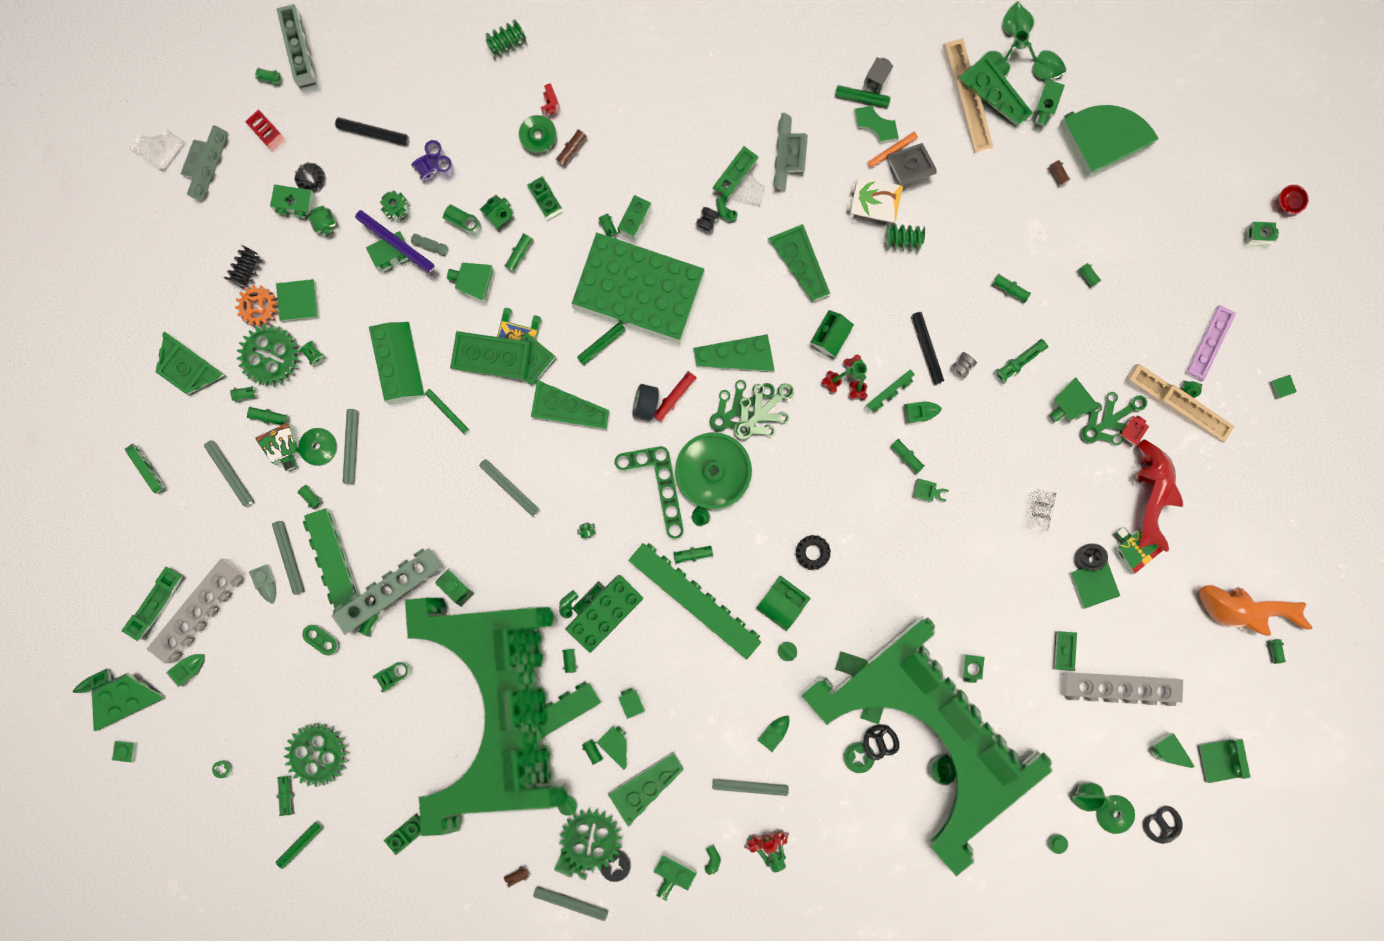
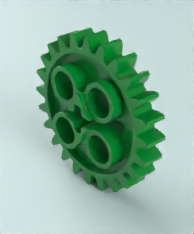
[237,324,300,386]
[284,723,348,787]
[559,809,622,873]

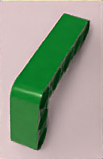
[614,446,683,540]

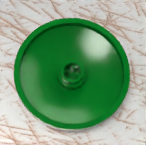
[675,432,752,510]

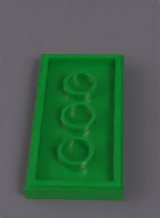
[450,331,531,380]

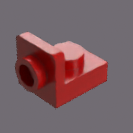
[540,83,560,115]
[1120,415,1150,446]

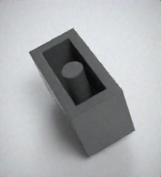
[863,57,893,94]

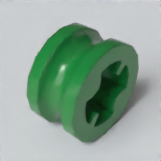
[212,761,231,778]

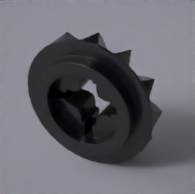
[294,162,325,192]
[1077,543,1108,572]
[601,850,631,882]

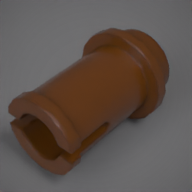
[1049,160,1071,185]
[504,866,530,888]

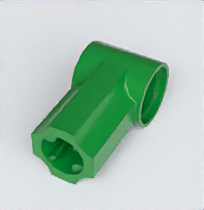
[442,204,481,235]

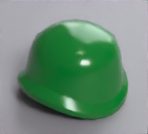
[1072,782,1107,812]

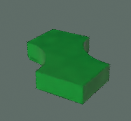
[854,105,899,143]

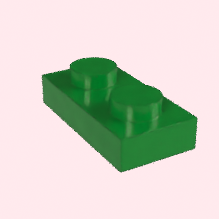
[1054,631,1077,671]

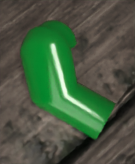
[716,197,738,222]
[559,590,579,618]
[705,845,721,875]

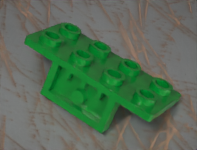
[565,574,643,653]

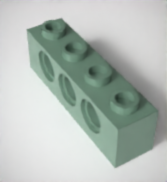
[276,4,316,87]

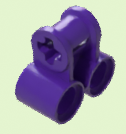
[411,140,454,181]

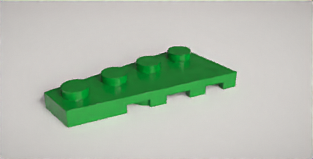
[957,54,1033,126]
[768,224,831,302]
[693,334,775,372]
[608,752,684,827]

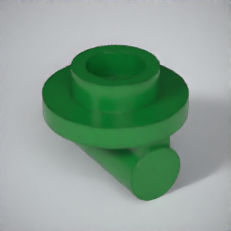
[1181,380,1202,398]
[778,642,797,661]
[558,796,577,817]

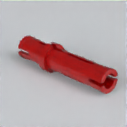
[654,371,697,423]

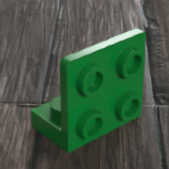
[1199,738,1251,783]

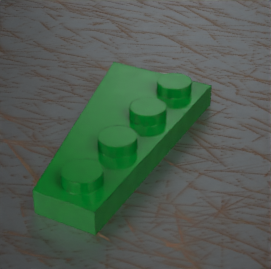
[531,380,610,430]

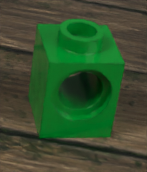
[1248,221,1279,245]
[960,654,985,683]

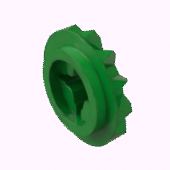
[844,742,875,773]

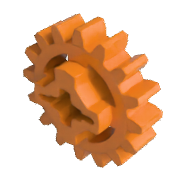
[235,285,278,327]

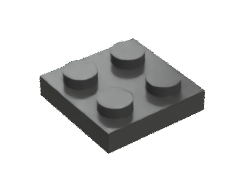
[887,143,937,186]

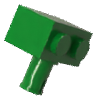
[653,853,697,901]

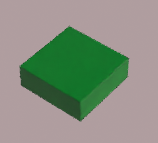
[1271,374,1297,399]

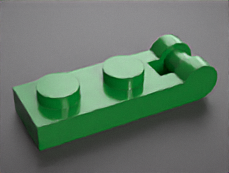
[712,146,759,200]

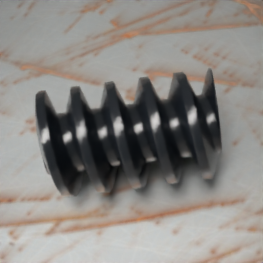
[223,245,262,287]

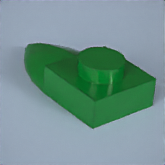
[904,401,942,423]
[166,654,204,688]
[72,668,112,693]
[757,715,790,752]

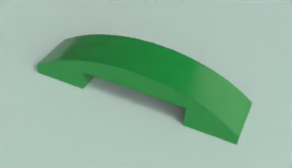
[121,566,182,642]

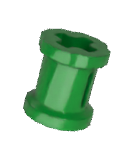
[299,341,324,366]

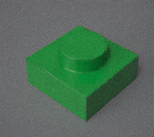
[112,741,136,763]

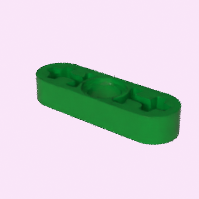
[125,443,164,494]

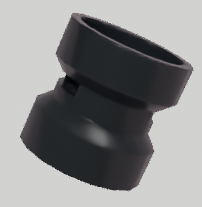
[695,207,720,232]

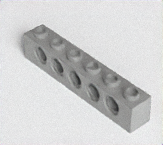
[147,558,243,664]
[1062,672,1184,706]

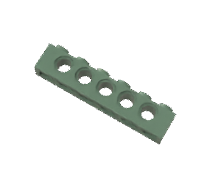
[331,548,442,635]

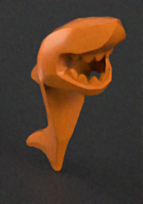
[1199,585,1313,636]

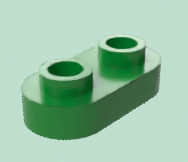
[302,625,338,655]

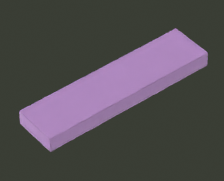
[1186,305,1236,381]

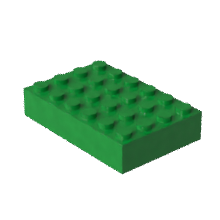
[571,232,705,344]

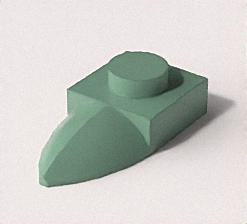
[249,564,276,604]

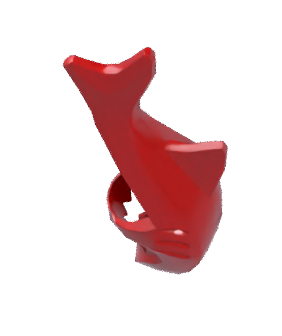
[1136,439,1184,552]

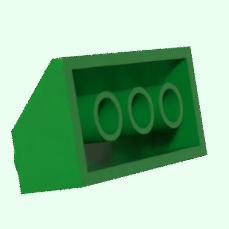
[369,322,425,404]

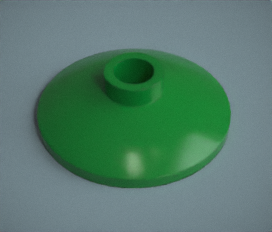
[519,115,556,153]
[298,428,337,466]
[1096,795,1135,834]

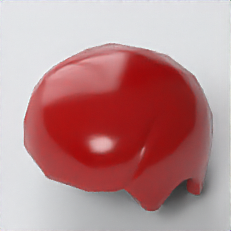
[1279,184,1309,215]

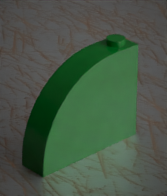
[1060,105,1159,176]

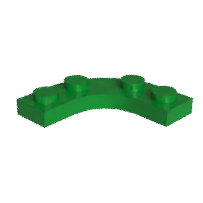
[834,651,884,724]

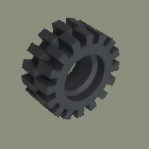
[796,535,831,570]

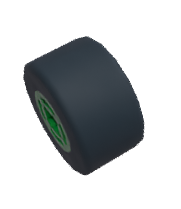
[632,384,659,421]

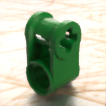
[372,662,411,693]

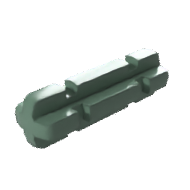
[411,233,448,255]

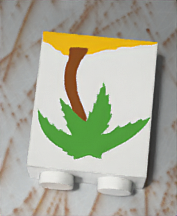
[847,176,903,226]

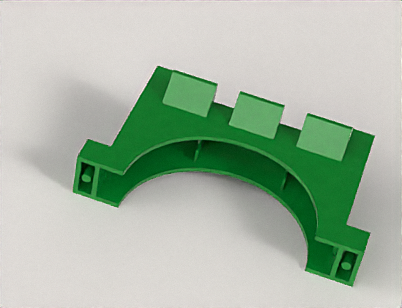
[405,598,567,836]
[801,616,1053,877]

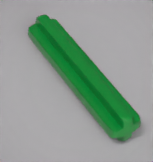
[835,85,891,107]
[577,322,625,365]
[275,822,323,869]

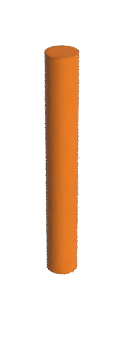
[867,131,918,168]

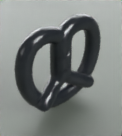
[863,725,900,761]
[1143,806,1183,844]

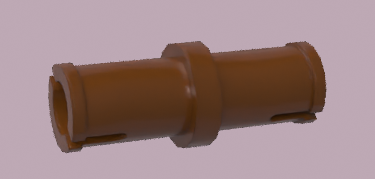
[555,129,587,166]

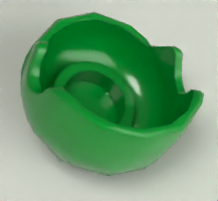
[929,755,957,786]

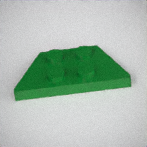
[155,331,224,395]
[92,673,163,731]

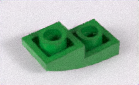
[527,176,563,220]
[383,813,421,856]

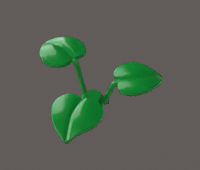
[982,1,1066,80]

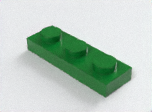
[865,369,915,413]

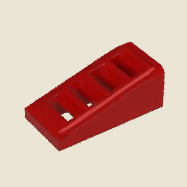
[245,109,285,151]

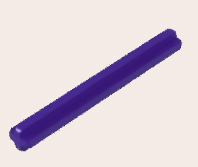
[355,210,435,273]

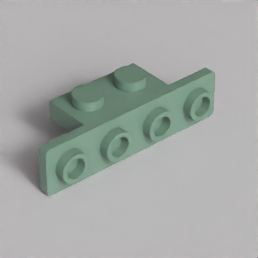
[774,113,808,191]
[180,125,228,202]

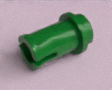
[255,68,281,85]
[598,213,618,237]
[1079,262,1101,287]
[230,386,256,402]
[297,485,321,509]
[1269,639,1286,664]
[562,649,578,673]
[581,739,603,765]

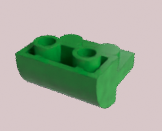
[756,575,811,631]

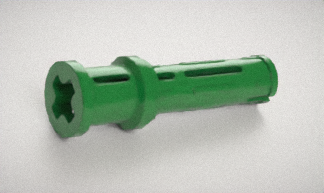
[995,339,1049,384]

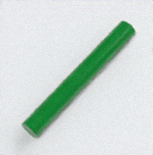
[424,389,469,434]

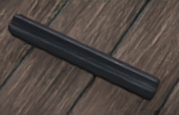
[335,117,409,145]
[912,312,944,385]

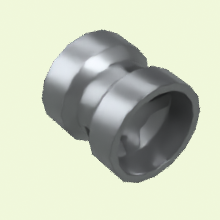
[951,352,977,378]

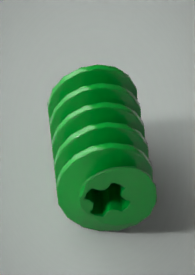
[485,19,527,57]
[885,223,925,250]

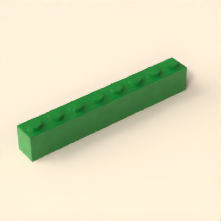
[628,543,762,660]

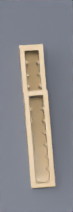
[943,38,993,153]
[1124,364,1235,442]

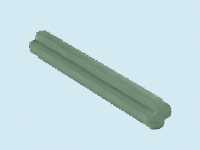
[342,409,358,485]
[204,440,253,507]
[479,459,539,517]
[272,521,303,595]
[712,779,789,796]
[533,887,608,921]

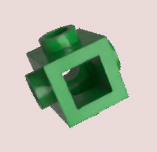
[380,190,409,221]
[479,195,514,229]

